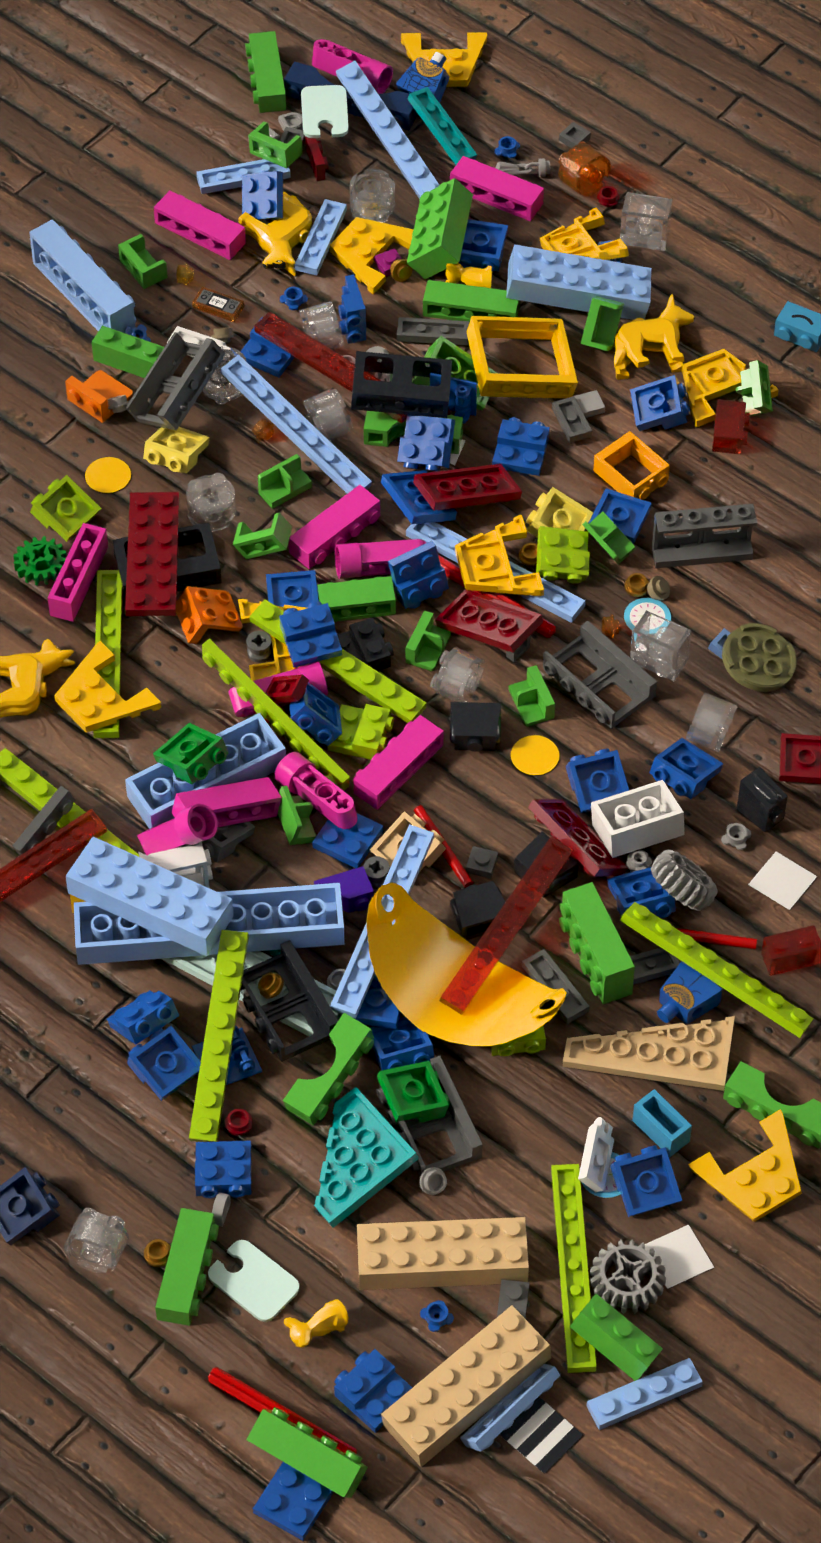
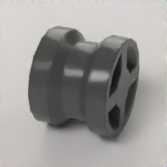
[246,631,272,663]
[364,856,389,889]

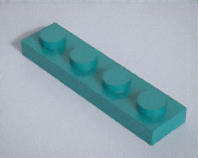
[408,87,477,165]

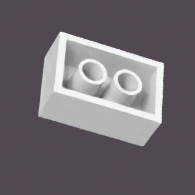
[591,780,684,858]

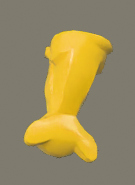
[445,263,492,288]
[284,1299,349,1348]

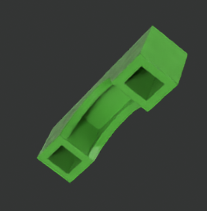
[364,411,463,454]
[283,1013,374,1126]
[723,1061,821,1149]

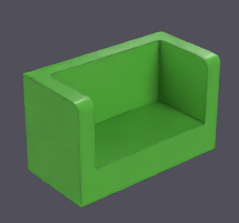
[248,122,303,168]
[118,234,168,289]
[581,296,624,351]
[233,513,292,559]

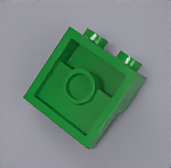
[153,723,229,785]
[377,1061,449,1123]

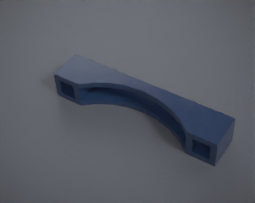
[284,61,418,131]

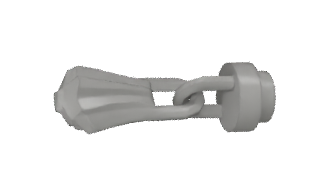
[495,158,550,177]

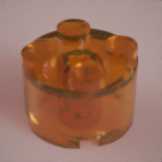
[558,141,611,197]

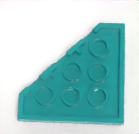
[314,1087,419,1228]

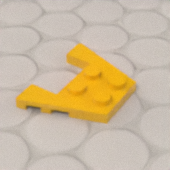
[401,32,487,87]
[540,207,629,260]
[330,217,413,294]
[682,349,778,427]
[455,515,544,596]
[238,599,307,681]
[54,641,161,733]
[688,1109,802,1222]

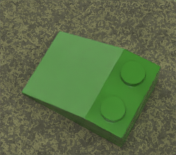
[413,336,499,410]

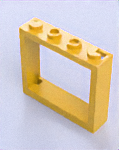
[467,316,578,398]

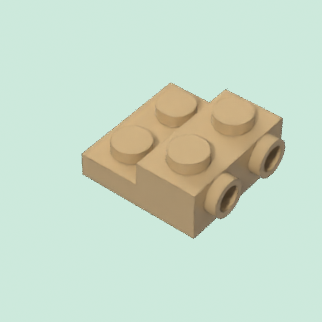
[370,811,446,872]

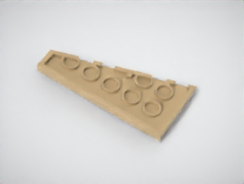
[563,1016,735,1091]

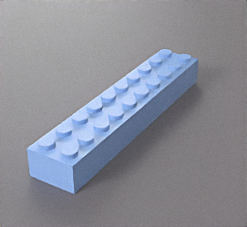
[74,883,345,965]

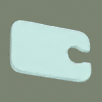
[301,85,348,138]
[208,1240,299,1322]

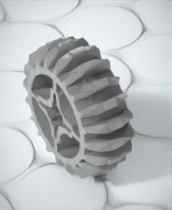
[650,850,718,911]
[590,1239,666,1314]

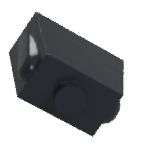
[450,702,501,752]
[737,767,788,832]
[514,831,578,898]
[450,881,512,940]

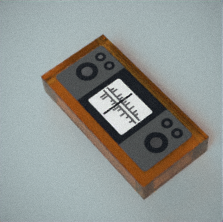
[192,286,245,322]

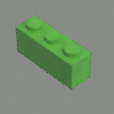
[92,326,164,378]
[317,576,396,622]
[570,1294,663,1381]

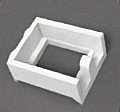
[138,842,213,888]

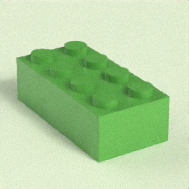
[407,178,473,279]
[559,882,635,1004]

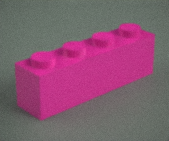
[450,156,544,222]
[154,190,246,260]
[289,485,380,569]
[48,523,108,622]
[353,715,444,810]
[172,777,282,827]

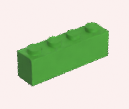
[245,31,286,113]
[423,280,520,323]
[155,1208,219,1326]
[246,1407,368,1498]

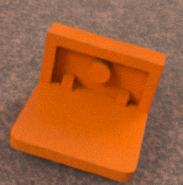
[65,370,133,423]
[176,586,243,644]

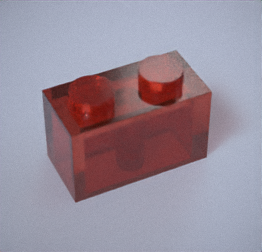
[712,400,750,454]
[761,925,821,976]

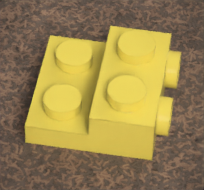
[143,427,210,473]
[526,487,593,538]

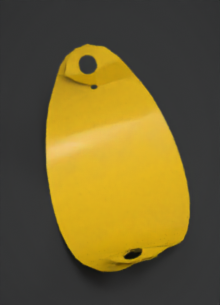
[366,882,567,1046]

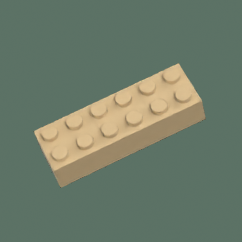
[357,1217,529,1290]
[381,1305,551,1467]

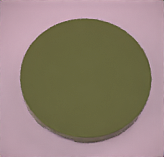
[722,623,797,692]

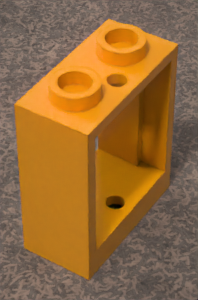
[593,431,670,500]

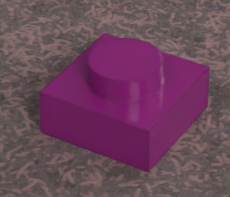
[374,249,402,277]

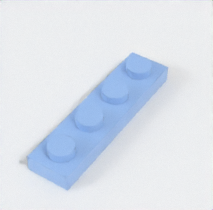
[196,159,291,194]
[295,199,347,276]
[587,1358,703,1430]
[460,1364,560,1451]

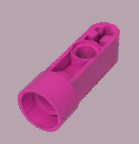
[312,39,393,94]
[335,539,426,579]
[228,661,328,717]
[275,752,358,829]
[137,804,218,855]

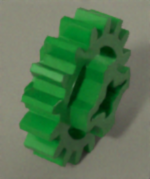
[13,536,67,586]

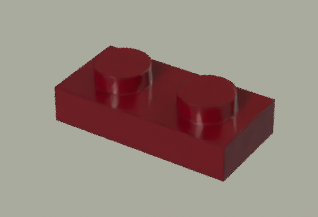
[305,136,329,181]
[265,674,309,703]

